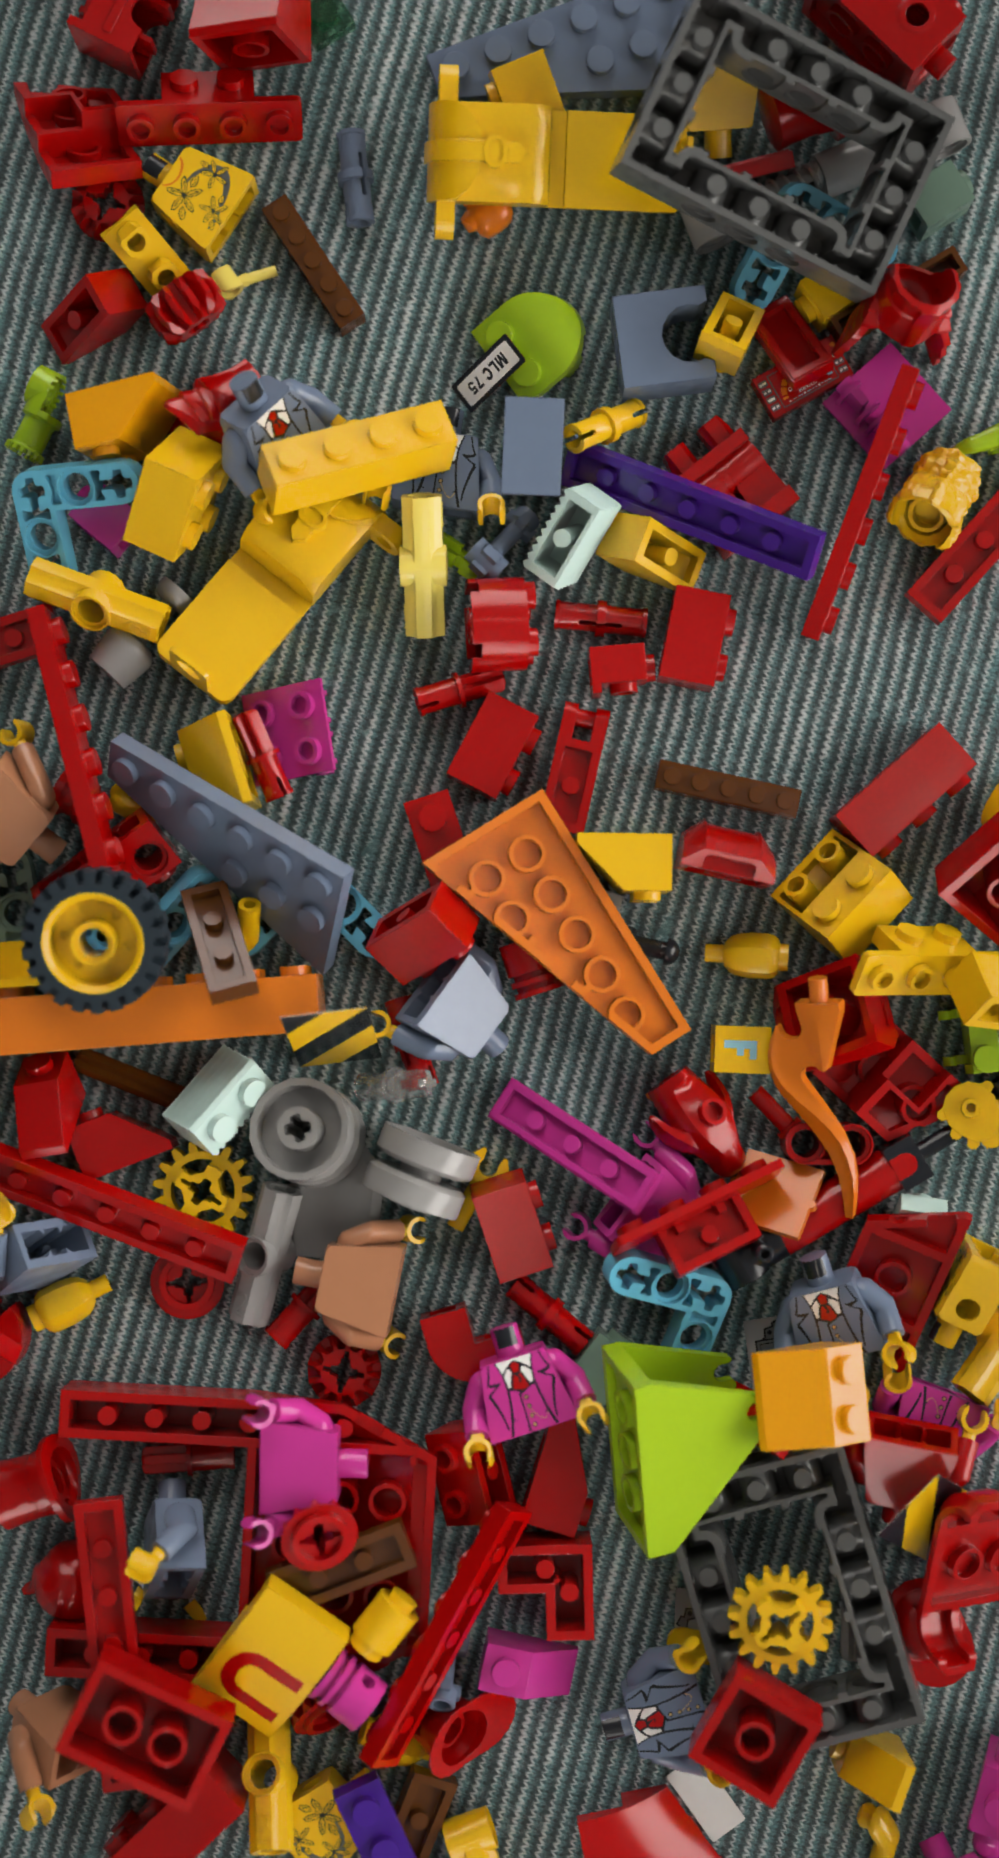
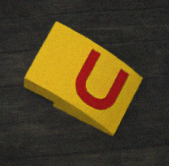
[191,1573,351,1738]

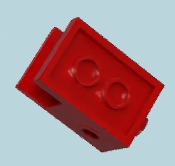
[801,0,967,93]

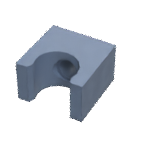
[609,284,717,403]
[501,396,565,497]

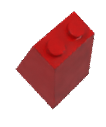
[189,0,312,70]

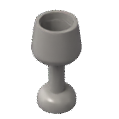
[89,576,193,689]

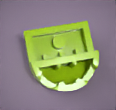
[471,292,586,398]

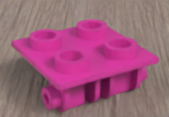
[822,342,952,471]
[241,678,338,786]

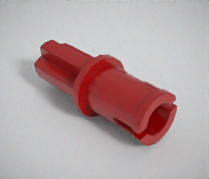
[412,671,506,717]
[232,709,294,803]
[264,1286,321,1349]
[141,1444,235,1477]

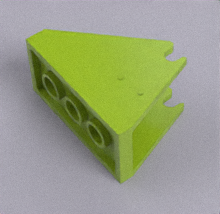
[601,1342,759,1559]

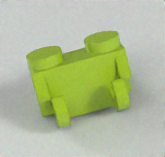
[937,1009,999,1074]

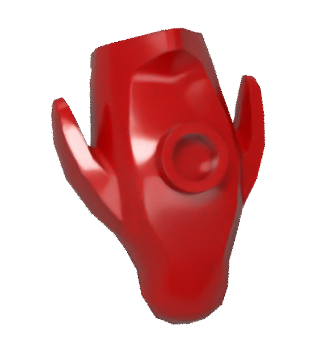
[645,1065,746,1178]

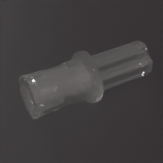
[354,1066,437,1104]

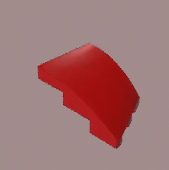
[13,82,143,190]
[810,1024,961,1142]
[576,1784,723,1858]

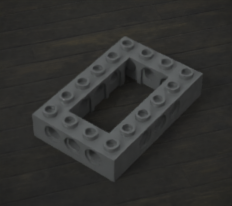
[609,0,955,303]
[676,1446,926,1751]

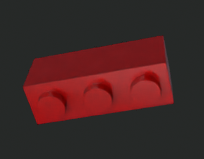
[829,722,977,859]

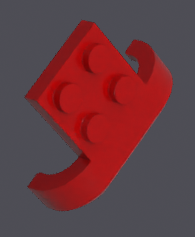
[916,1489,999,1676]

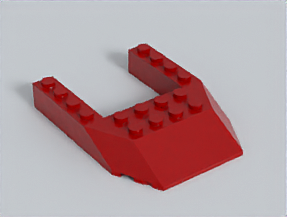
[44,1380,437,1682]

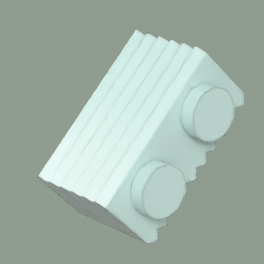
[523,483,622,590]
[162,1044,274,1156]

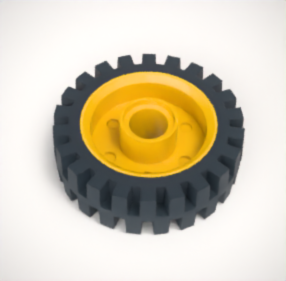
[21,866,171,1014]

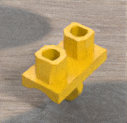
[100,204,190,296]

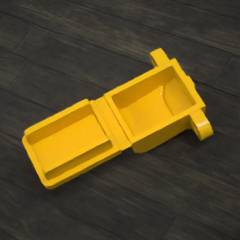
[424,64,694,240]
[157,493,403,704]

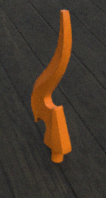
[768,976,858,1219]

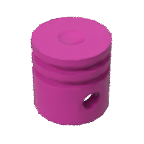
[308,1648,388,1732]

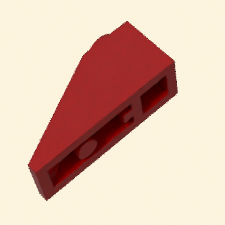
[521,1418,593,1538]

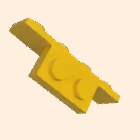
[849,923,999,996]

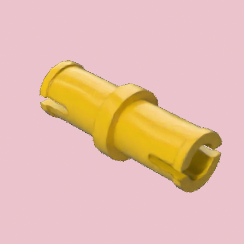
[563,398,648,454]

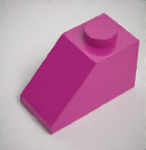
[478,1627,578,1700]

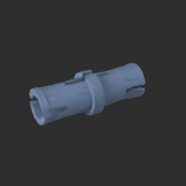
[336,127,375,229]

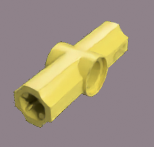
[399,492,448,639]

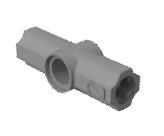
[228,1181,303,1328]

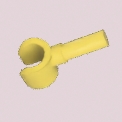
[211,265,278,300]

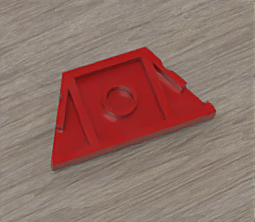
[845,1211,973,1373]

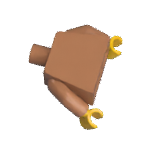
[0,719,68,866]
[292,1214,426,1359]
[7,1685,93,1832]

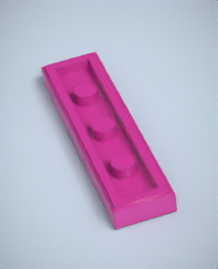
[488,1077,664,1216]

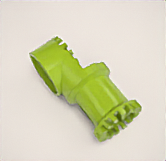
[4,365,67,465]

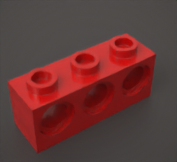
[30,807,182,901]

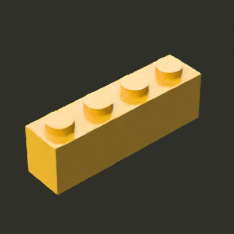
[257,400,458,516]

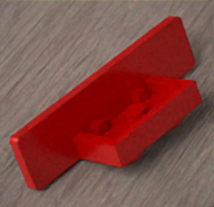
[115,67,303,147]
[609,1158,785,1279]

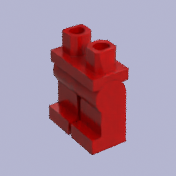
[662,415,800,561]

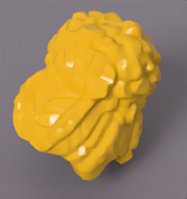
[886,447,982,550]

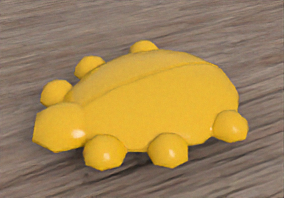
[937,1080,999,1149]

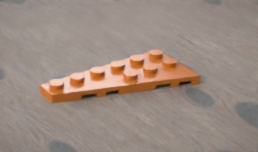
[421,789,691,1055]

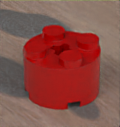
[464,577,539,673]

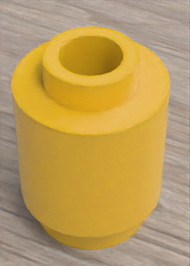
[349,1587,419,1663]

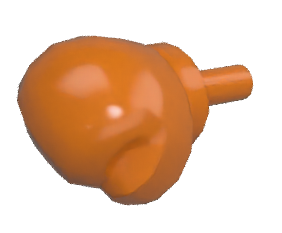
[460,204,514,239]

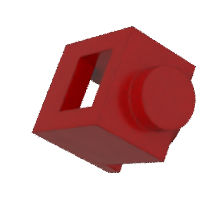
[587,642,656,699]

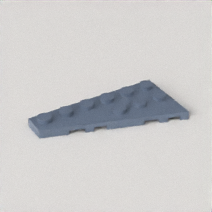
[426,0,687,102]
[107,732,354,975]

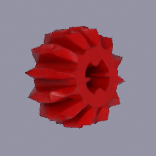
[145,269,226,345]

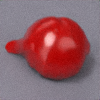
[21,1539,85,1621]

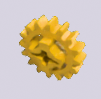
[153,1142,255,1231]
[728,1564,833,1675]

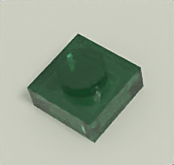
[311,0,356,52]

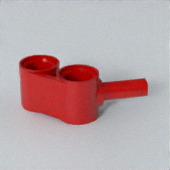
[748,1085,874,1165]

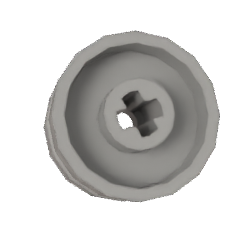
[249,1078,366,1188]
[361,1121,481,1221]

